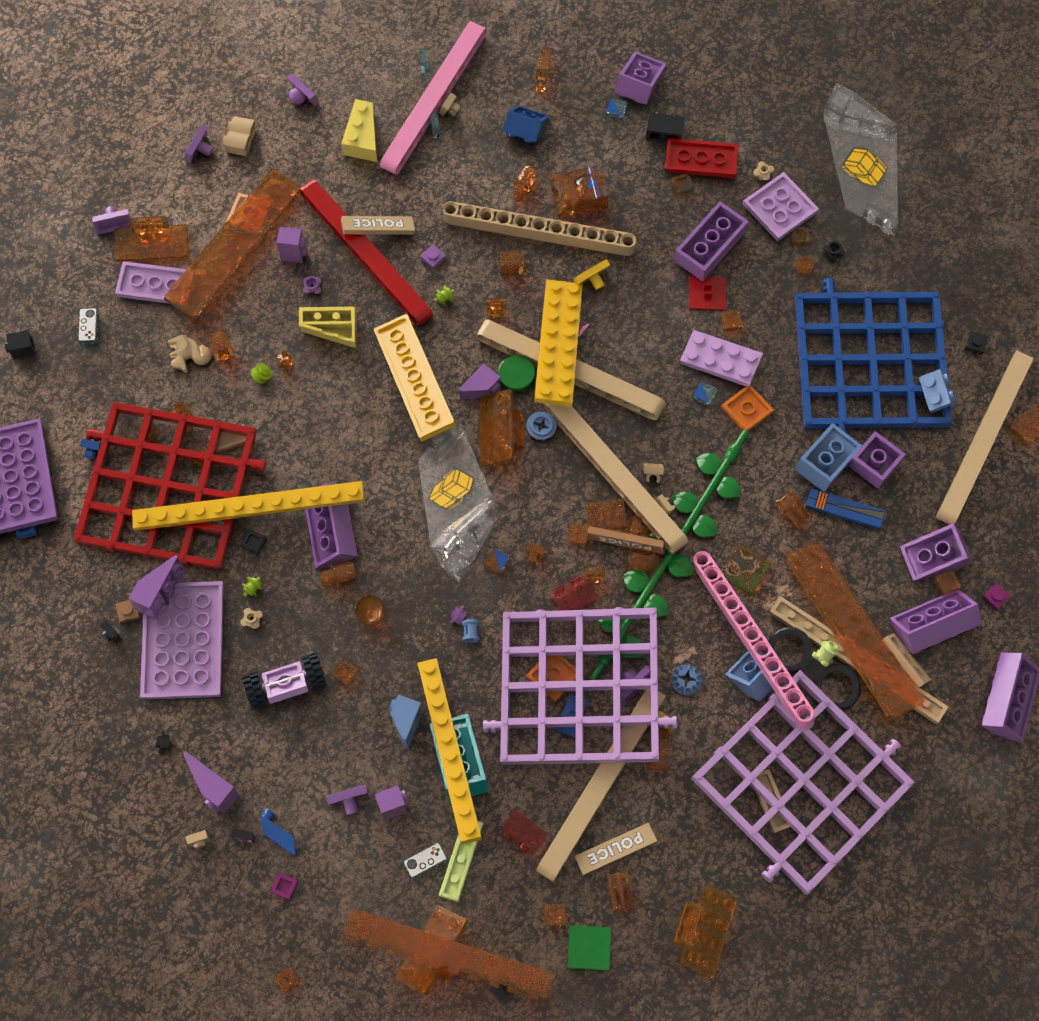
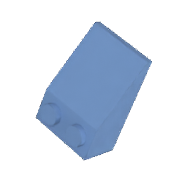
[794,423,862,492]

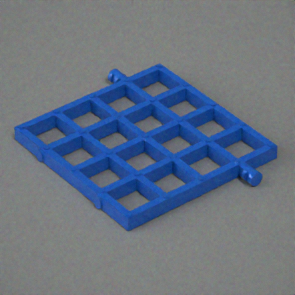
[795,278,952,434]

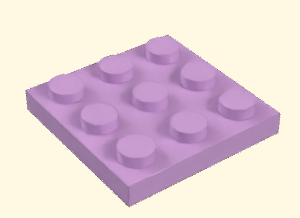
[743,172,819,242]

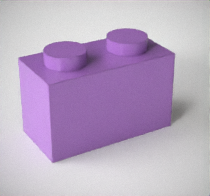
[277,227,308,263]
[375,785,409,821]

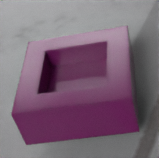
[982,583,1011,611]
[270,872,298,901]

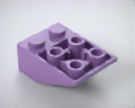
[128,555,185,620]

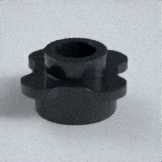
[823,240,845,260]
[155,731,170,753]

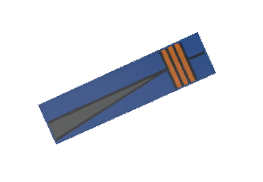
[805,488,885,530]

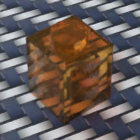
[499,249,526,276]
[206,328,234,361]

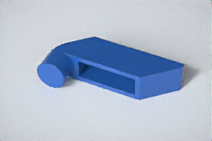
[261,808,297,857]

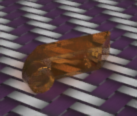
[535,47,552,92]

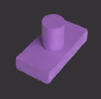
[184,125,214,164]
[92,206,133,235]
[326,784,368,815]

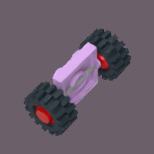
[242,652,327,710]

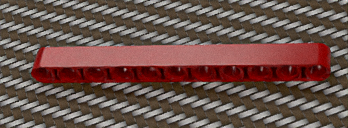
[299,179,433,327]

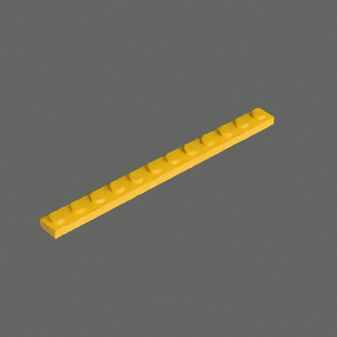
[132,481,365,531]

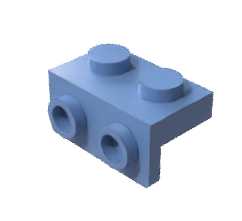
[919,369,957,413]

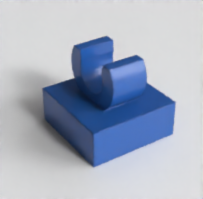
[80,439,101,459]

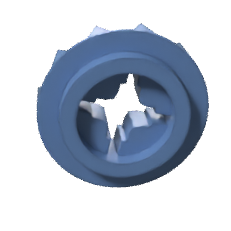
[526,412,557,441]
[671,664,703,695]

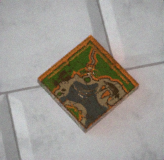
[721,544,772,596]

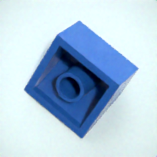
[503,105,550,143]

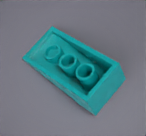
[429,714,488,802]

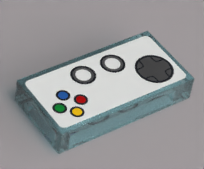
[77,308,99,344]
[402,841,448,880]

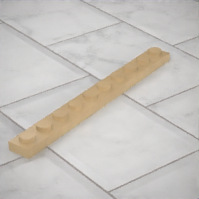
[769,596,948,725]

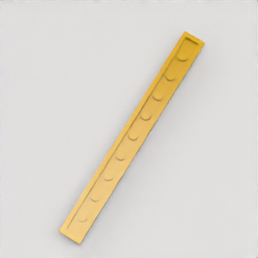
[418,658,482,845]

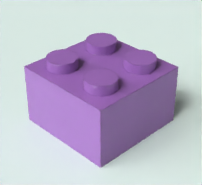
[848,431,906,489]

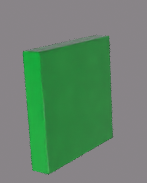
[567,925,611,971]

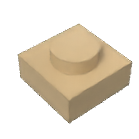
[185,830,211,849]

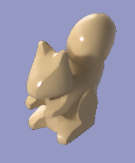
[168,335,212,373]

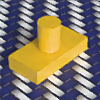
[573,259,610,291]

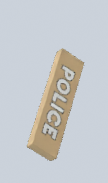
[341,216,415,235]
[574,822,657,876]

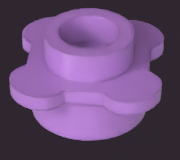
[303,276,321,294]
[450,605,467,624]

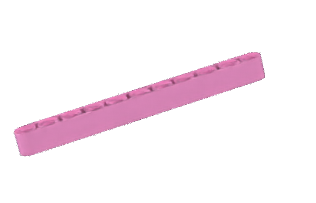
[380,21,487,175]
[694,551,815,730]

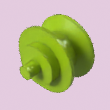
[434,286,455,306]
[251,363,272,384]
[241,577,263,597]

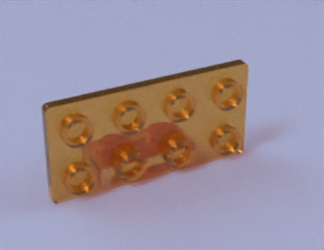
[114,216,188,262]
[479,389,524,467]
[673,884,737,978]
[395,905,468,995]

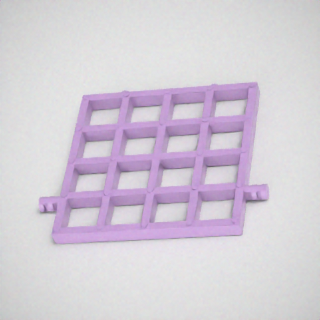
[483,607,677,765]
[691,670,915,895]

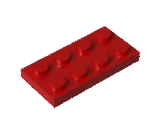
[665,138,738,178]

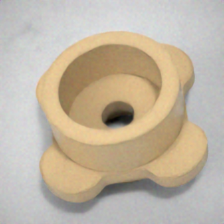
[753,161,774,180]
[240,608,263,629]

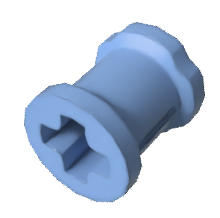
[461,619,480,643]

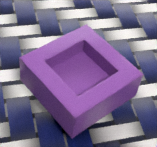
[420,244,446,270]

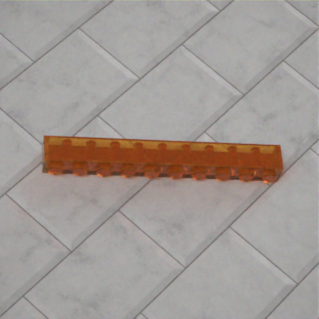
[341,908,553,1001]

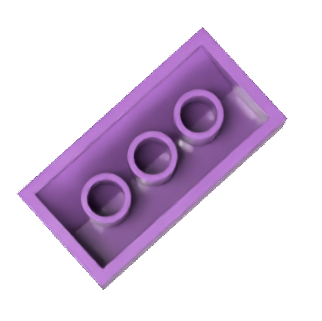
[305,482,358,568]
[889,589,982,654]
[982,652,1039,743]

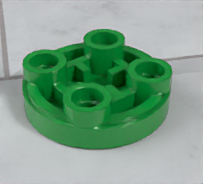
[498,355,535,392]

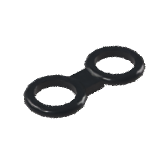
[766,627,861,710]

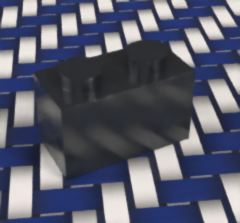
[646,112,685,143]

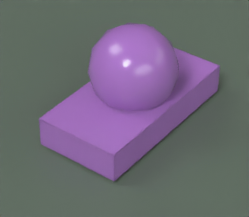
[287,74,319,106]
[621,665,651,705]

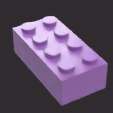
[674,201,749,282]

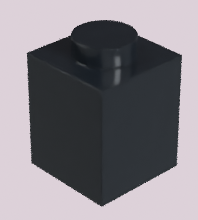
[4,330,35,359]

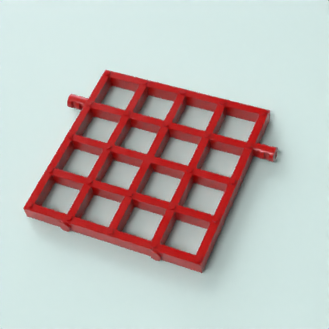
[73,402,266,571]

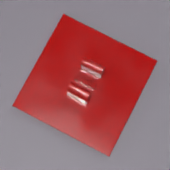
[689,276,726,311]

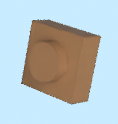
[116,600,140,624]

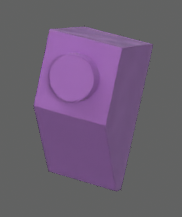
[459,364,501,399]

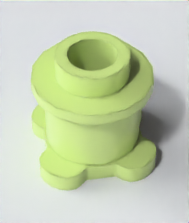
[812,640,839,667]

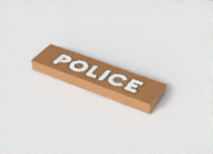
[587,526,665,555]

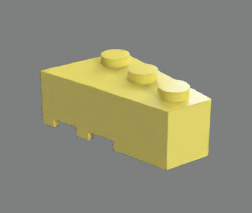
[341,99,377,162]
[299,307,357,349]

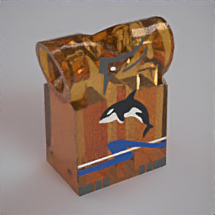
[549,165,608,219]

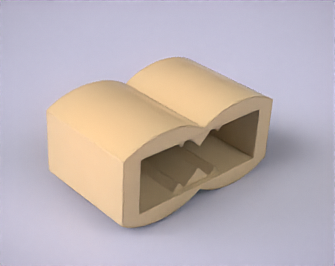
[222,116,256,156]

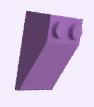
[614,51,666,105]
[900,523,973,582]
[183,752,239,815]

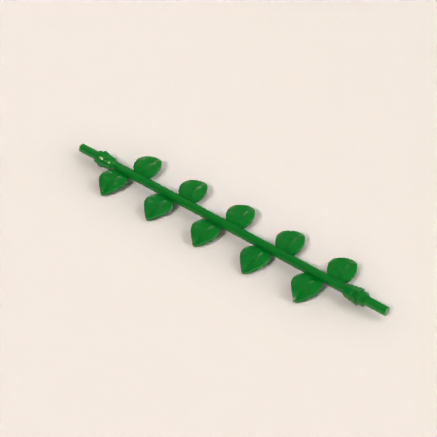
[589,430,749,680]

